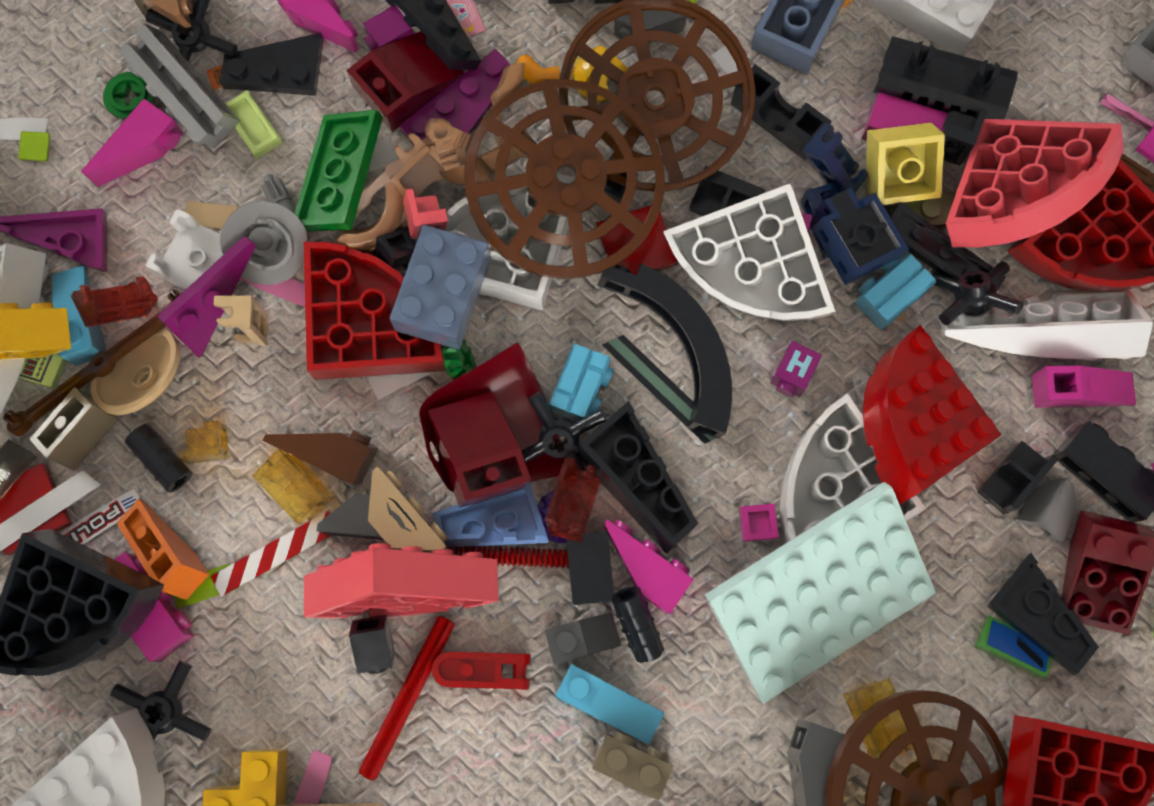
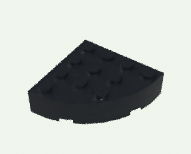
[0,529,164,676]

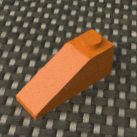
[116,499,209,600]

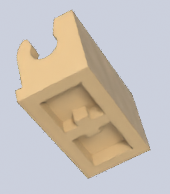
[214,295,268,346]

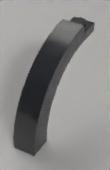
[597,264,732,439]

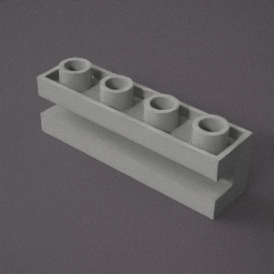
[119,23,240,148]

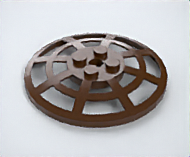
[558,0,755,192]
[464,79,665,279]
[825,690,1008,806]

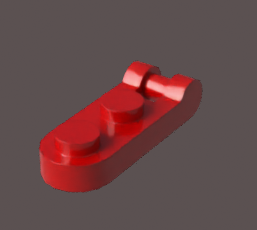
[432,652,531,690]

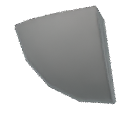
[1017,478,1076,542]

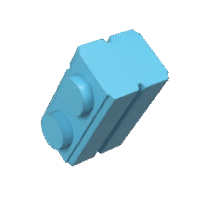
[855,253,936,330]
[549,344,614,421]

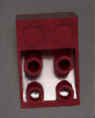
[346,31,465,132]
[427,391,531,508]
[1061,510,1154,635]

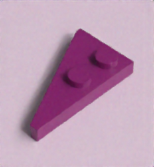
[0,208,107,272]
[157,236,256,358]

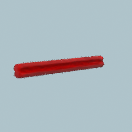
[359,616,455,781]

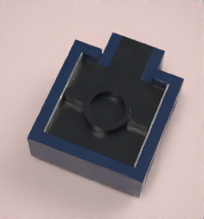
[812,188,909,285]

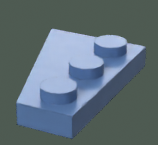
[432,482,549,547]

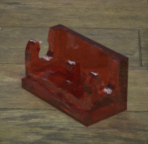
[71,276,158,327]
[545,457,601,542]

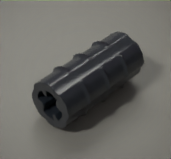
[125,424,192,493]
[611,586,664,663]

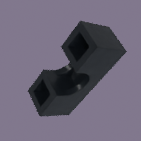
[731,64,832,160]

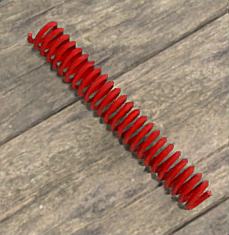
[447,545,569,569]

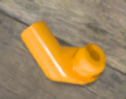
[517,55,560,84]

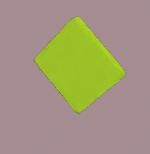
[18,131,50,162]

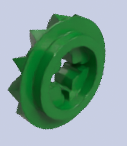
[103,72,155,119]
[442,339,477,380]

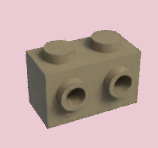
[29,387,119,471]
[592,730,673,800]

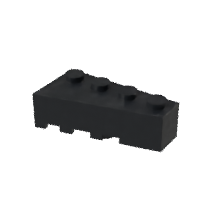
[576,401,698,554]

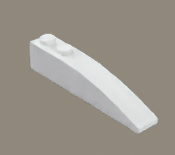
[0,243,48,414]
[938,289,1153,361]

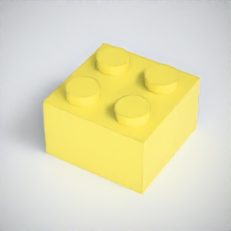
[866,123,945,205]

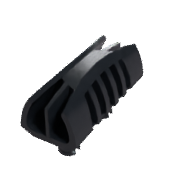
[873,36,1018,119]

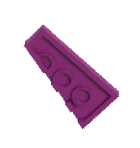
[399,49,510,144]

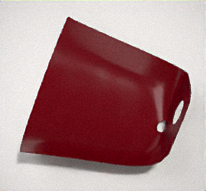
[419,342,569,492]

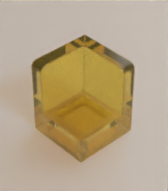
[179,420,229,464]

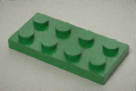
[294,110,383,232]

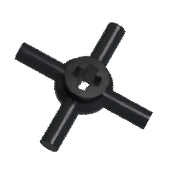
[146,0,238,62]
[931,261,1023,325]
[521,392,607,484]
[110,660,211,741]

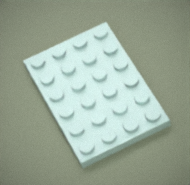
[704,482,936,704]

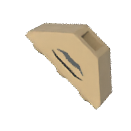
[368,467,448,553]

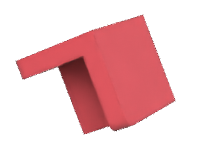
[403,188,448,239]

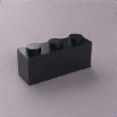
[1053,421,1154,523]

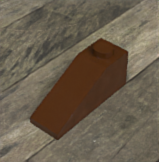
[263,430,378,485]

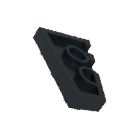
[385,0,481,70]
[220,33,324,96]
[987,553,1099,676]

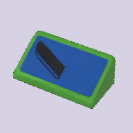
[974,616,1051,679]

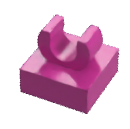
[739,503,779,542]

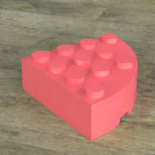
[946,119,1123,248]
[304,543,499,618]

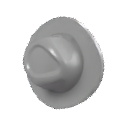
[220,201,308,285]

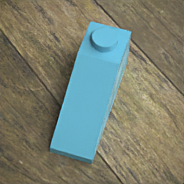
[52,265,106,366]
[555,664,664,745]

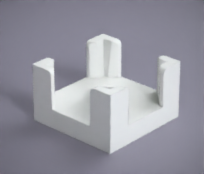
[145,209,223,290]

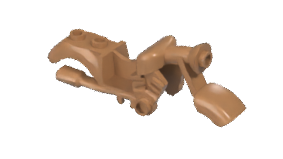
[336,63,536,252]

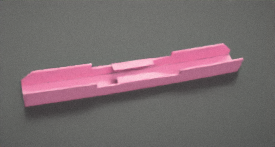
[1100,94,1154,131]

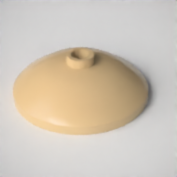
[90,328,180,415]

